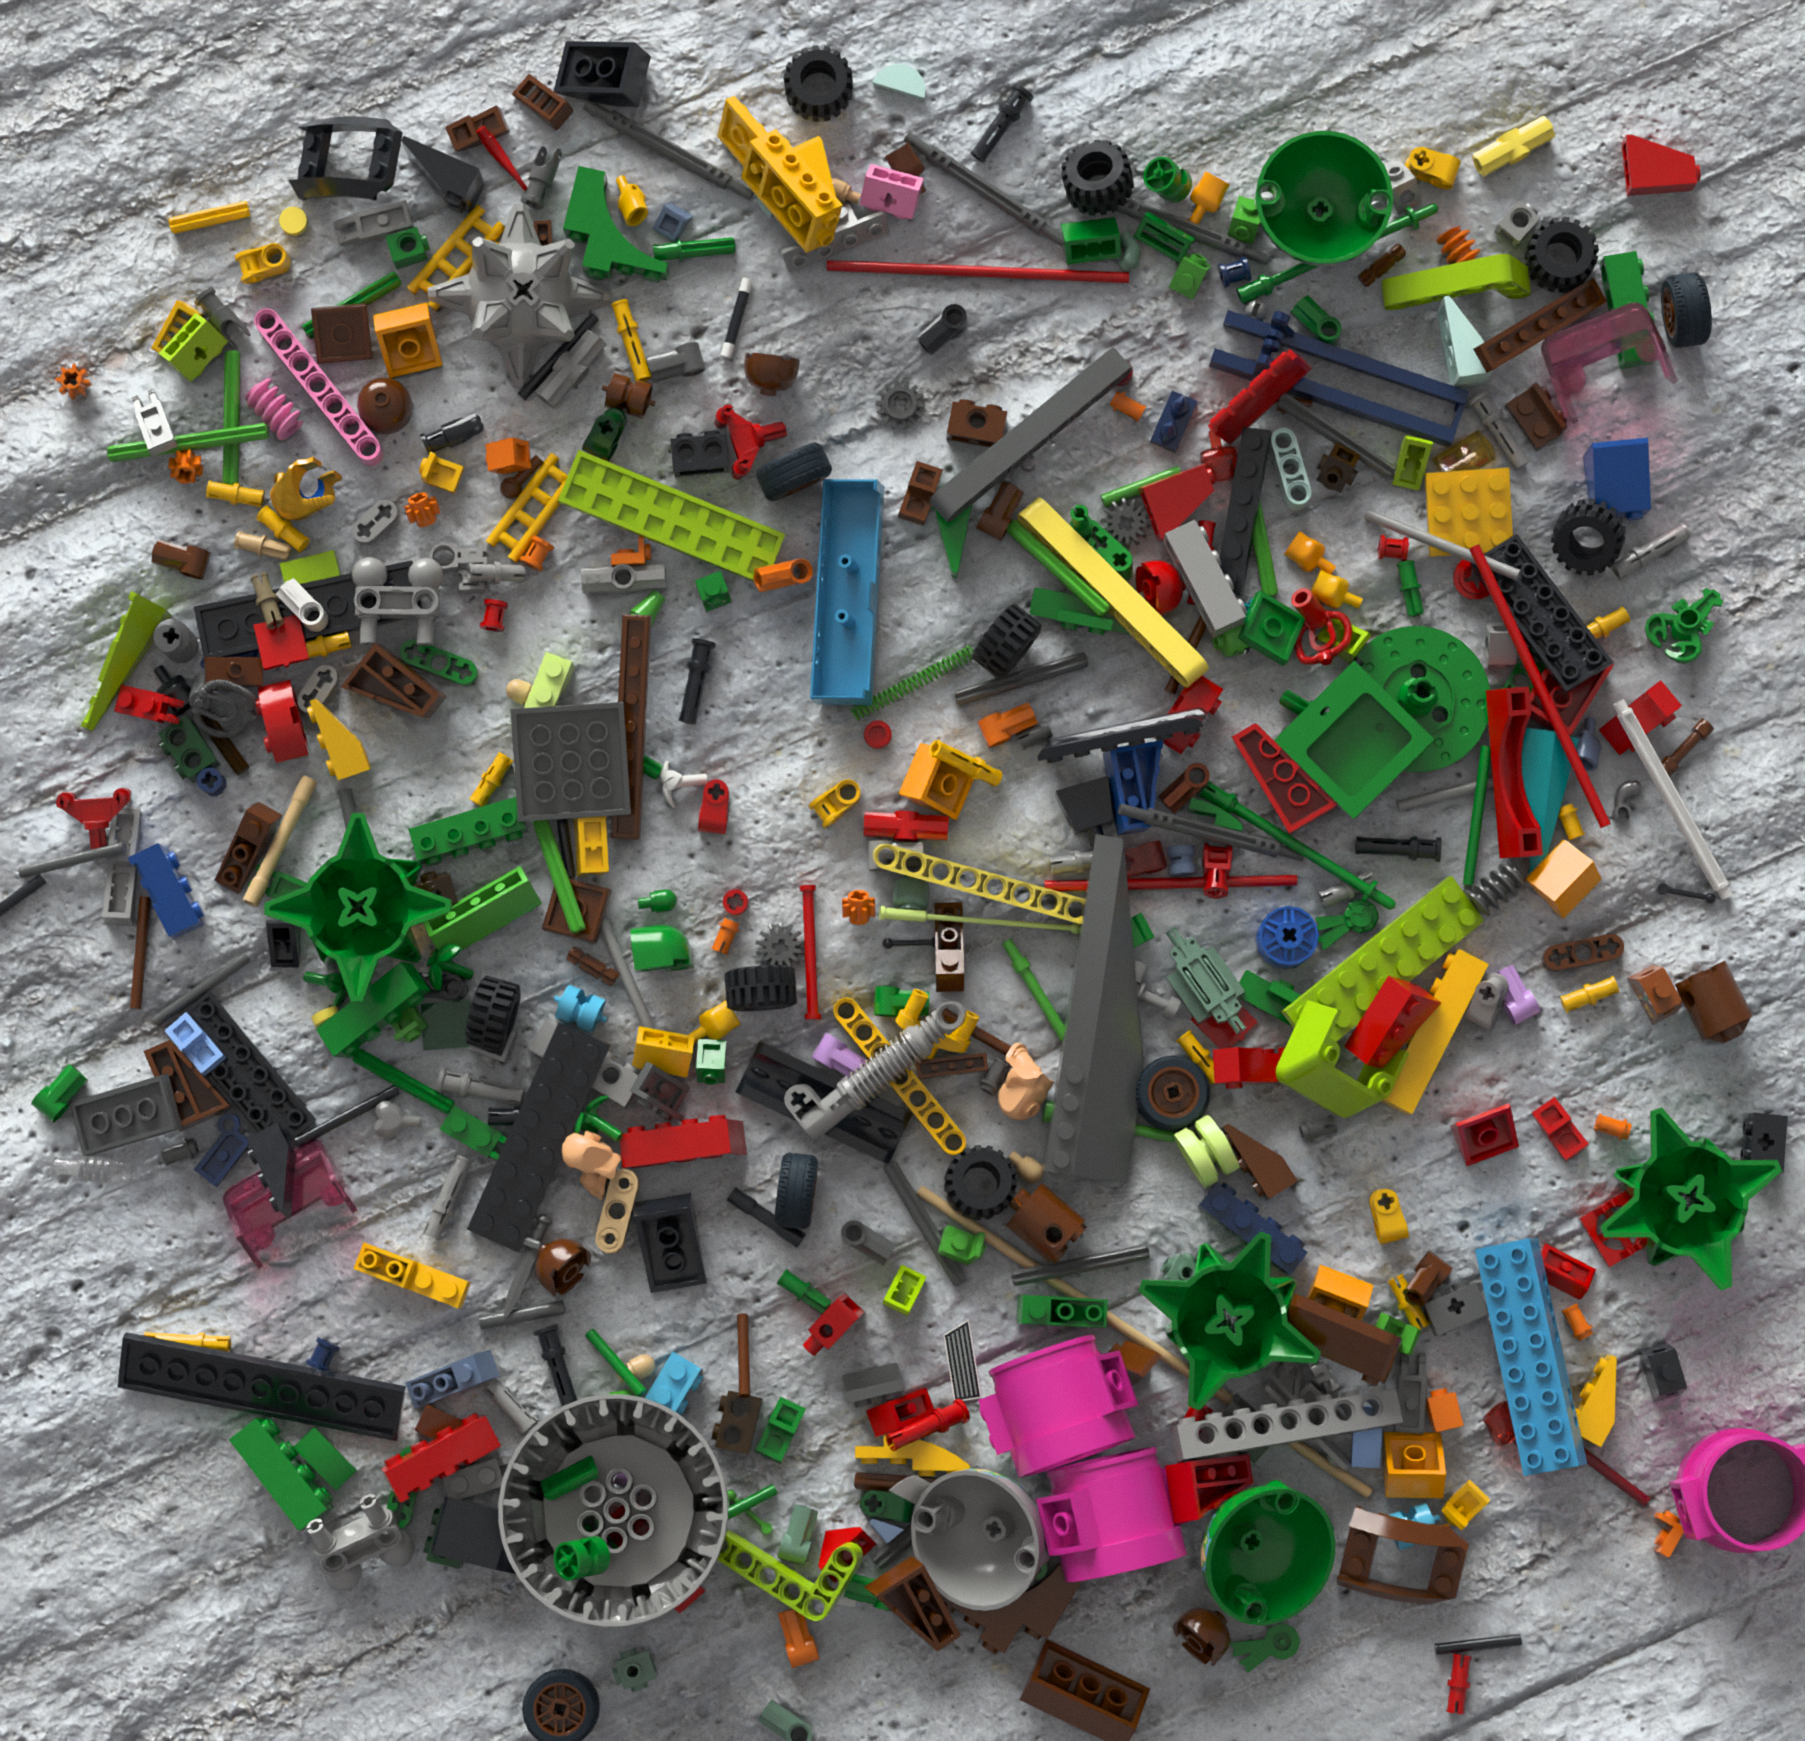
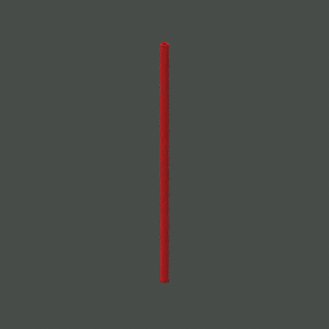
[827,260,1129,283]
[1469,544,1611,828]

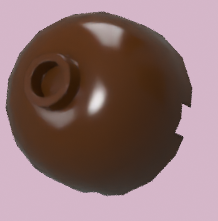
[744,353,800,397]
[357,377,413,434]
[535,1238,591,1296]
[1173,1608,1231,1666]

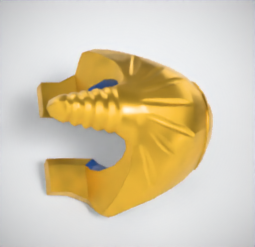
[270,457,342,521]

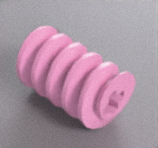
[245,378,303,440]

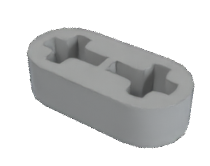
[352,499,399,545]
[297,665,339,714]

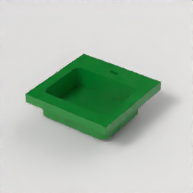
[1274,661,1435,820]

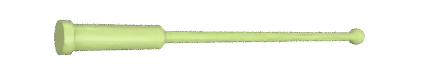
[879,906,1081,934]

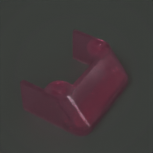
[1541,302,1678,423]
[223,1139,358,1269]

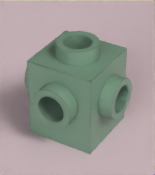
[1159,1253,1197,1281]
[612,1648,658,1692]

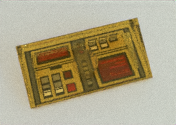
[1432,430,1496,472]

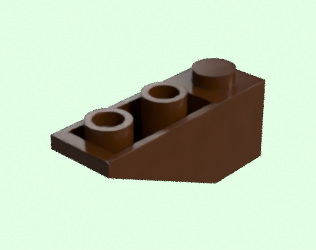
[214,802,283,894]
[934,902,964,992]
[1221,1124,1297,1200]

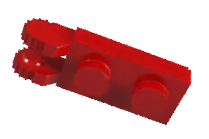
[114,685,185,725]

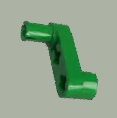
[1070,504,1133,582]

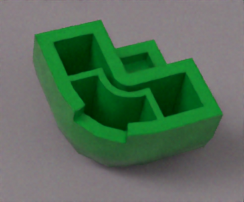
[630,925,694,973]

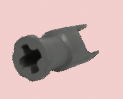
[520,146,562,209]
[194,287,251,349]

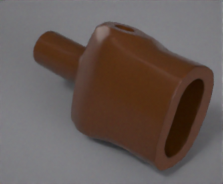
[884,142,926,194]

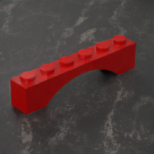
[1486,687,1543,858]

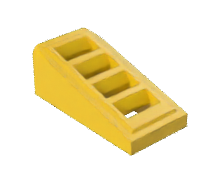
[151,300,205,353]

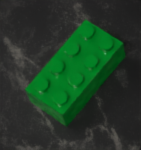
[229,1417,335,1531]

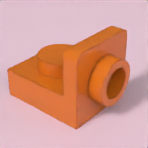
[611,536,651,567]
[1654,1511,1684,1558]

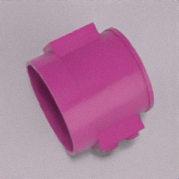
[978,1335,1139,1478]
[1668,1428,1805,1553]
[1036,1446,1189,1582]

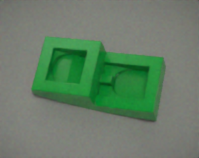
[1187,798,1243,832]
[755,1397,806,1464]
[294,1426,357,1490]

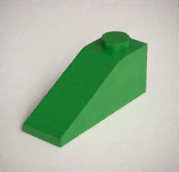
[932,486,973,578]

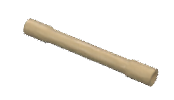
[243,776,317,908]

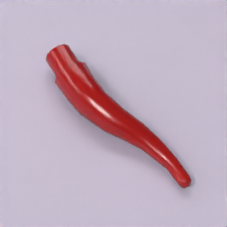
[476,126,527,191]

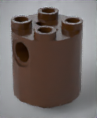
[1675,961,1753,1044]
[1006,1183,1087,1264]

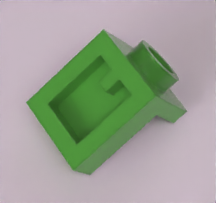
[938,1225,986,1266]

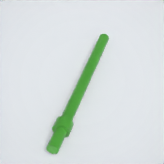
[1002,938,1065,1042]

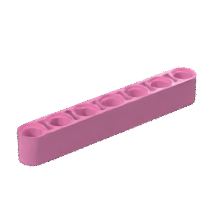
[254,308,384,466]

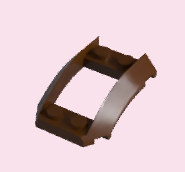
[1337,1505,1469,1604]

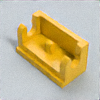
[574,816,609,877]
[632,1026,694,1077]

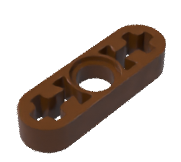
[1542,934,1624,972]

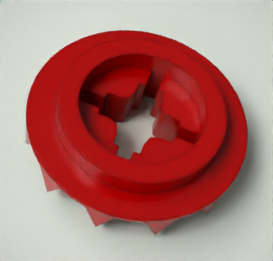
[1453,559,1490,600]

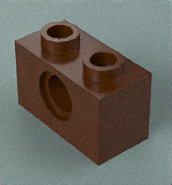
[946,399,1007,448]

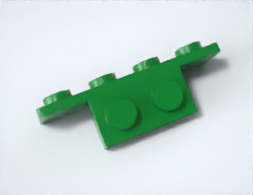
[1029,587,1130,635]
[1239,970,1301,1027]

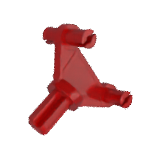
[714,404,787,480]
[56,787,132,849]

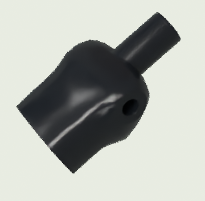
[154,665,191,716]

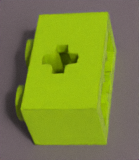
[158,313,228,382]

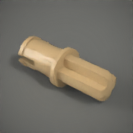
[234,531,291,560]

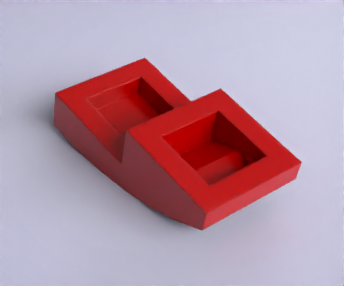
[1532,1097,1589,1163]

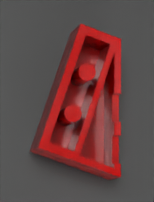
[1344,976,1441,1069]
[1165,1454,1254,1524]

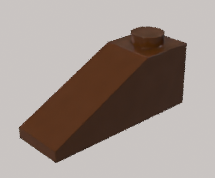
[1108,1340,1162,1386]

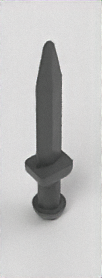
[504,1214,552,1318]

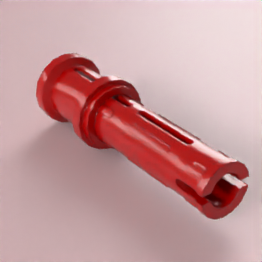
[886,1399,970,1451]

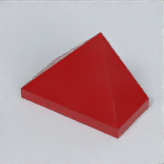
[818,1527,876,1583]

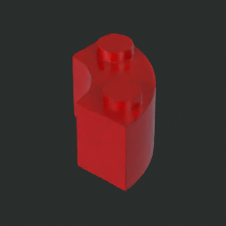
[1154,676,1224,755]
[255,679,309,763]
[1599,680,1682,756]

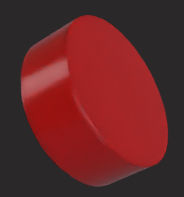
[864,720,892,749]

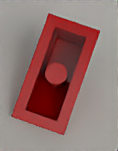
[866,1388,934,1437]

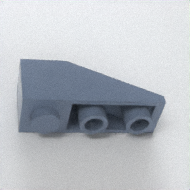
[405,1350,500,1409]

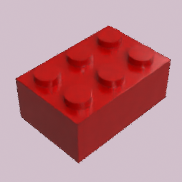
[1529,664,1614,736]

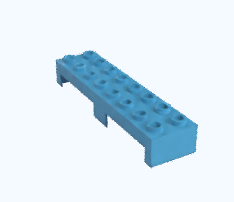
[810,479,885,705]
[1475,1238,1587,1476]

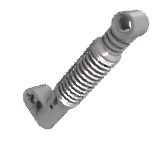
[784,1001,966,1141]

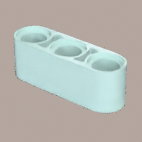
[1269,428,1311,511]

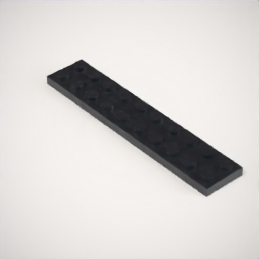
[117,1332,406,1441]

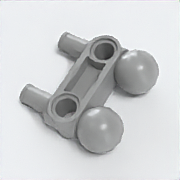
[352,557,444,646]
[307,1494,414,1591]

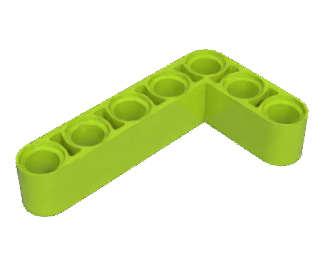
[1381,254,1531,310]
[717,1529,863,1621]

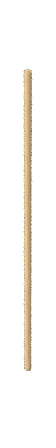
[916,1185,1373,1499]

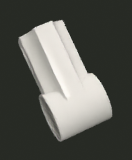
[276,578,328,632]

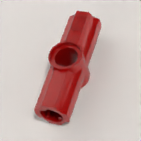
[863,811,949,842]

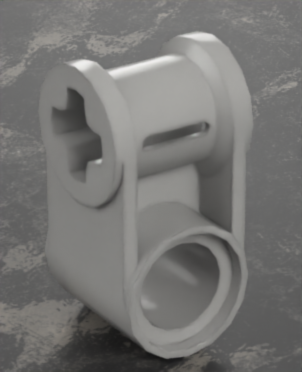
[1464,973,1509,1031]

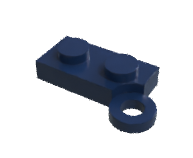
[194,1113,250,1187]

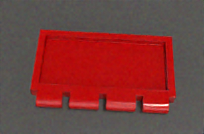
[1208,349,1312,445]

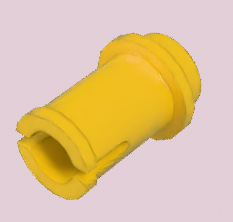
[1558,803,1585,841]

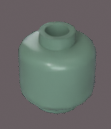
[892,875,930,911]

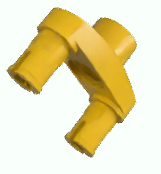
[895,989,979,1059]

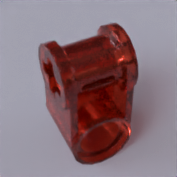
[1125,840,1168,878]

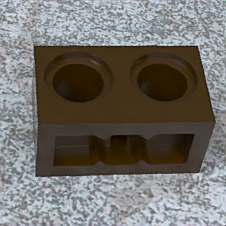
[711,1390,763,1455]

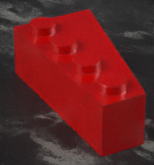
[1232,723,1338,835]

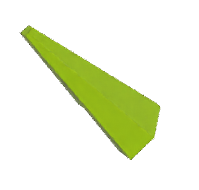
[81,591,171,732]

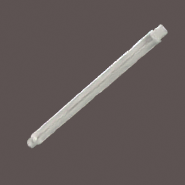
[1613,699,1732,900]

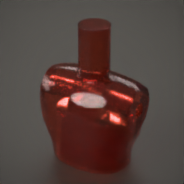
[1200,431,1237,482]
[1482,1401,1518,1448]

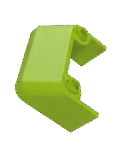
[1276,1000,1409,1118]

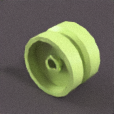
[1173,1115,1240,1189]

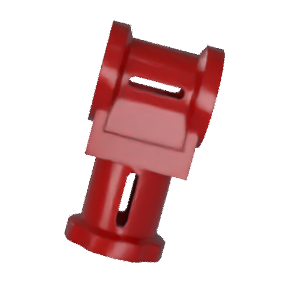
[1202,843,1232,899]

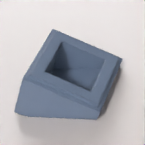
[652,202,693,243]
[869,1518,904,1543]

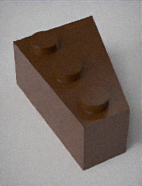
[341,643,446,719]
[143,1040,232,1132]
[864,1556,961,1652]

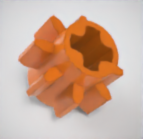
[55,363,92,400]
[168,449,203,484]
[404,492,441,527]
[842,890,876,925]

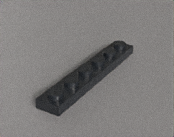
[1220,427,1272,596]

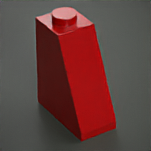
[1621,134,1701,196]
[1138,464,1215,540]

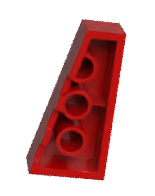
[620,1115,747,1169]
[380,1412,501,1503]

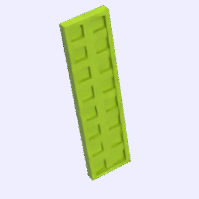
[557,450,785,582]
[1281,876,1484,1042]

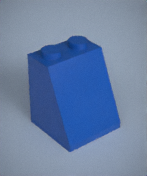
[1583,437,1651,521]

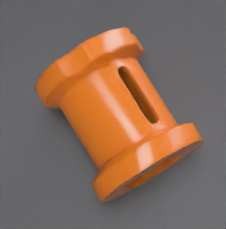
[520,536,554,572]

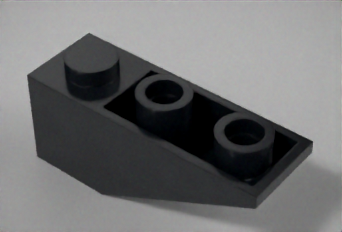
[247,1123,296,1219]

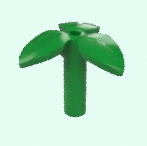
[426,944,474,991]
[303,971,348,1007]
[575,1095,623,1142]

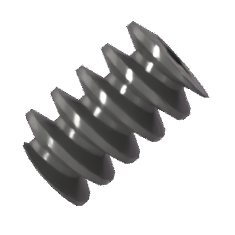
[153,619,198,663]
[1464,858,1527,917]

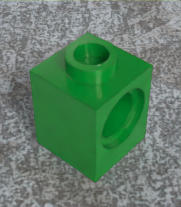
[385,227,430,269]

